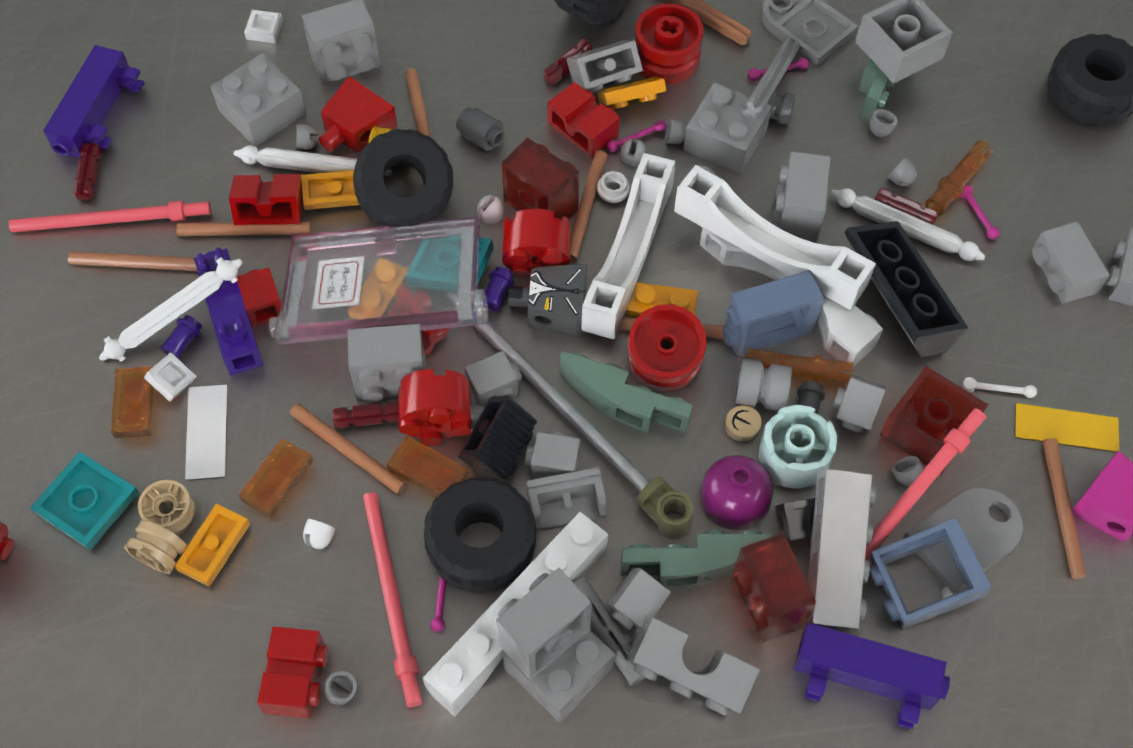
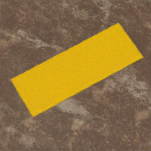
[1015,403,1120,452]

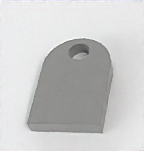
[761,0,858,67]
[903,488,1023,594]

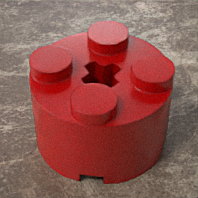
[502,209,570,279]
[398,369,472,446]

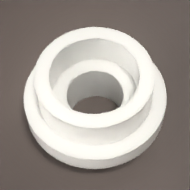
[597,171,630,203]

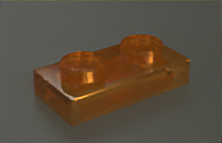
[111,366,154,438]
[387,436,469,497]
[238,438,314,518]

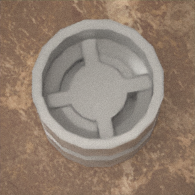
[735,359,792,411]

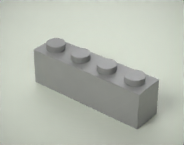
[804,469,876,629]

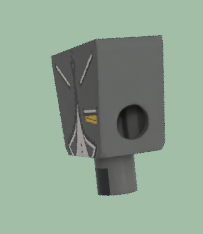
[509,264,587,337]

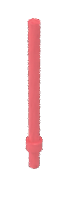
[9,200,212,233]
[865,408,987,560]
[363,492,422,708]

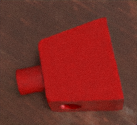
[319,76,397,152]

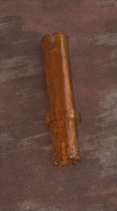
[924,140,993,216]
[747,347,853,384]

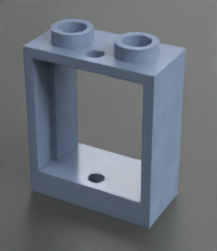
[722,270,824,357]
[869,518,991,629]

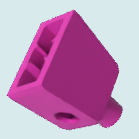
[1072,451,1133,541]

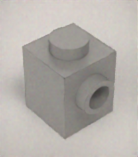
[465,351,522,406]
[832,375,886,432]
[525,431,580,480]
[606,568,671,630]

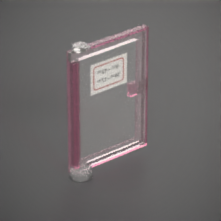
[269,216,488,345]

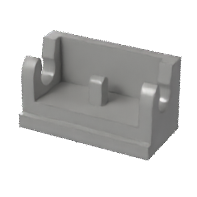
[527,467,607,532]

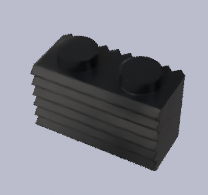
[458,395,537,480]

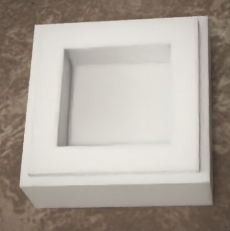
[244,10,283,43]
[144,352,197,402]

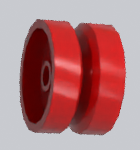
[635,3,703,84]
[628,304,707,392]

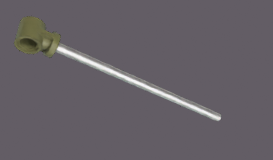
[447,294,694,539]

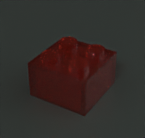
[501,137,579,221]
[880,366,988,475]
[730,533,816,643]

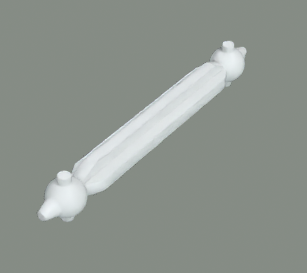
[234,145,393,177]
[831,188,985,261]
[99,257,243,362]

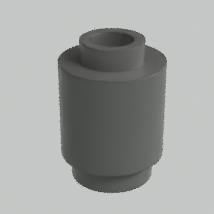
[456,108,505,151]

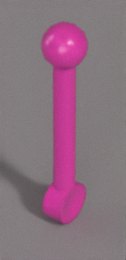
[747,57,809,82]
[607,121,667,153]
[959,185,1000,240]
[430,577,447,632]

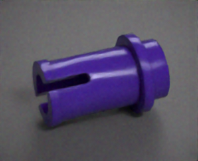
[479,267,514,312]
[160,315,202,359]

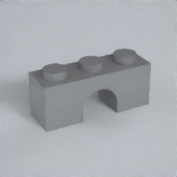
[627,616,760,716]

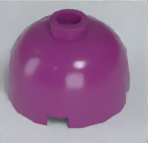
[699,455,773,530]

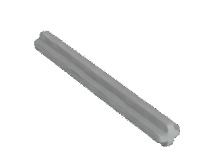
[744,38,800,119]

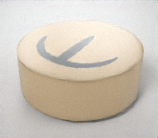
[725,405,762,443]

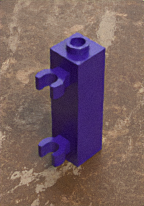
[43,45,145,158]
[194,248,264,376]
[794,622,950,729]

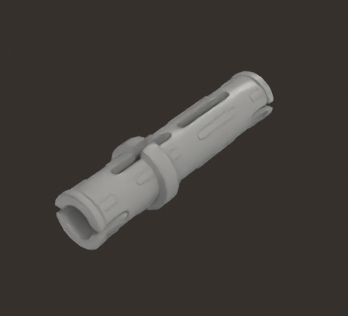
[573,576,646,687]

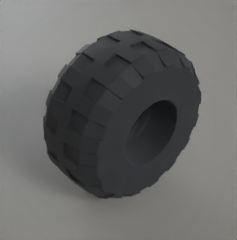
[1047,33,1133,126]
[353,129,454,232]
[424,477,537,593]

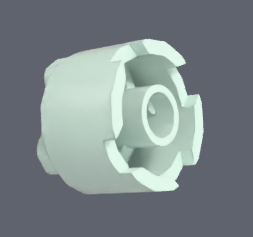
[758,405,837,489]

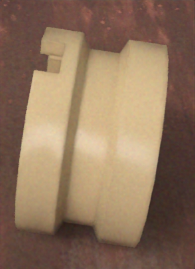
[138,479,197,536]
[124,520,187,574]

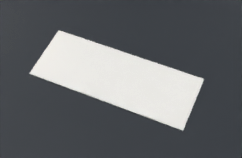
[185,384,227,480]

